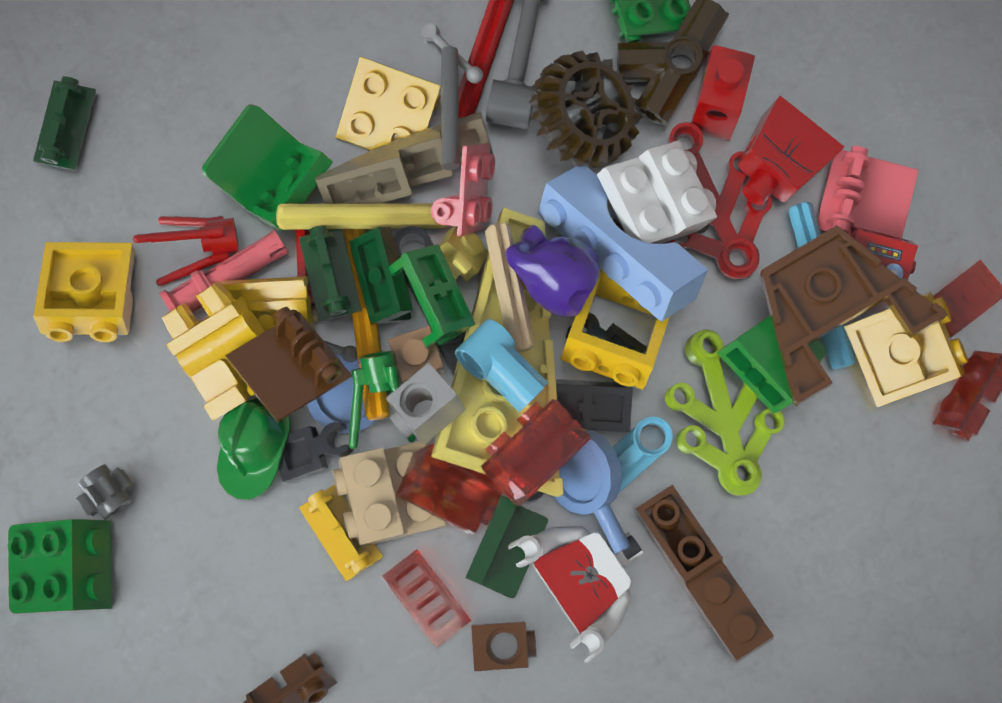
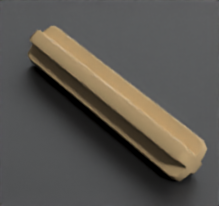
[485,223,535,353]

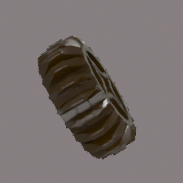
[528,50,643,169]

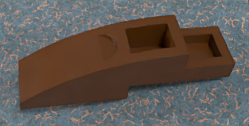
[636,485,774,663]

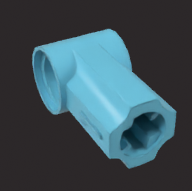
[455,319,548,412]
[613,416,673,494]

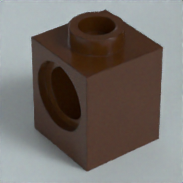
[471,621,537,671]

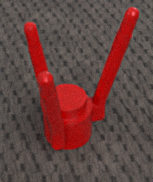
[133,216,239,286]

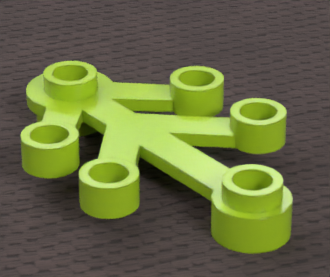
[665,329,785,496]

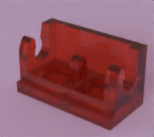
[396,443,507,535]

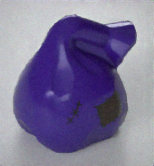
[505,225,600,317]

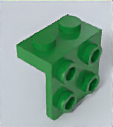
[202,104,333,232]
[8,519,112,614]

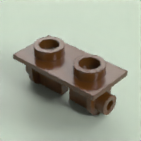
[243,652,337,703]

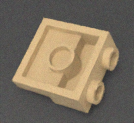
[333,441,446,548]

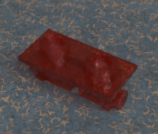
[933,350,1002,442]

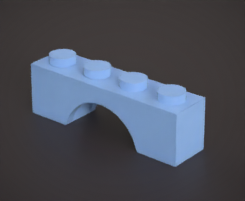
[537,166,708,322]

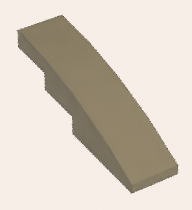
[316,112,493,204]

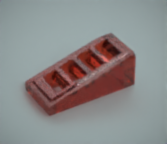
[382,549,472,648]

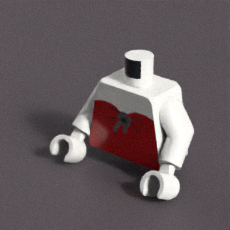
[508,526,643,663]

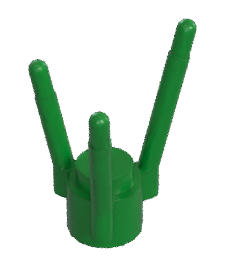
[349,351,416,449]

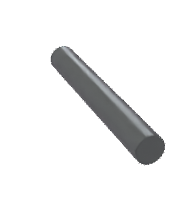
[441,46,459,170]

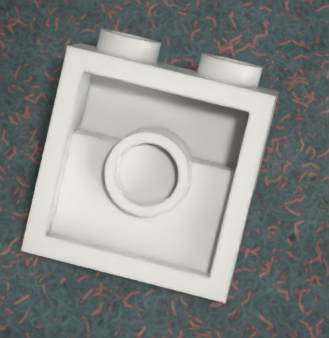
[597,140,717,244]

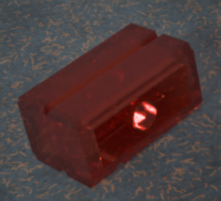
[481,399,590,506]

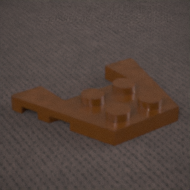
[760,226,948,407]

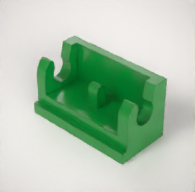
[389,244,476,349]

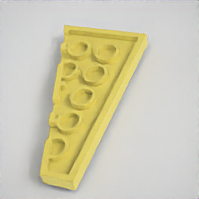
[431,208,563,497]

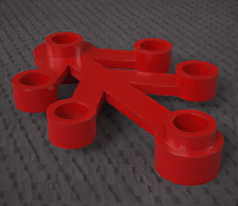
[667,122,772,280]

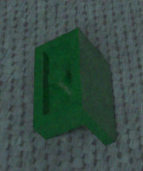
[349,226,413,325]
[465,496,548,598]

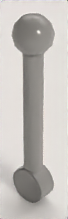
[421,23,483,83]

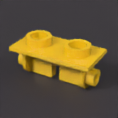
[298,484,383,582]

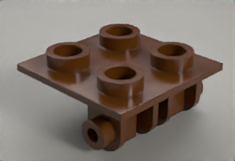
[225,307,352,423]

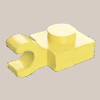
[439,226,489,281]

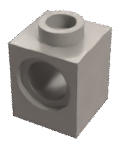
[386,363,466,445]

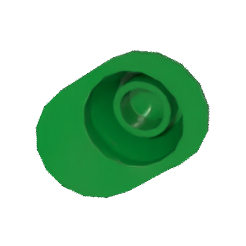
[217,398,291,500]

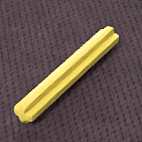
[276,203,446,230]

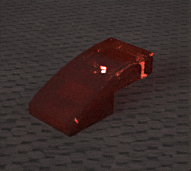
[933,260,1002,338]

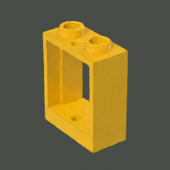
[560,268,670,390]

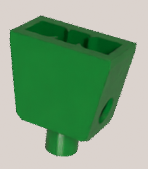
[717,316,826,414]

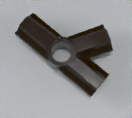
[617,0,729,126]

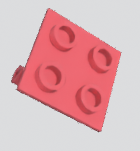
[431,143,495,236]
[817,146,918,238]

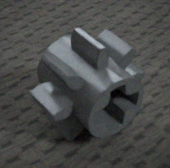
[76,464,134,520]

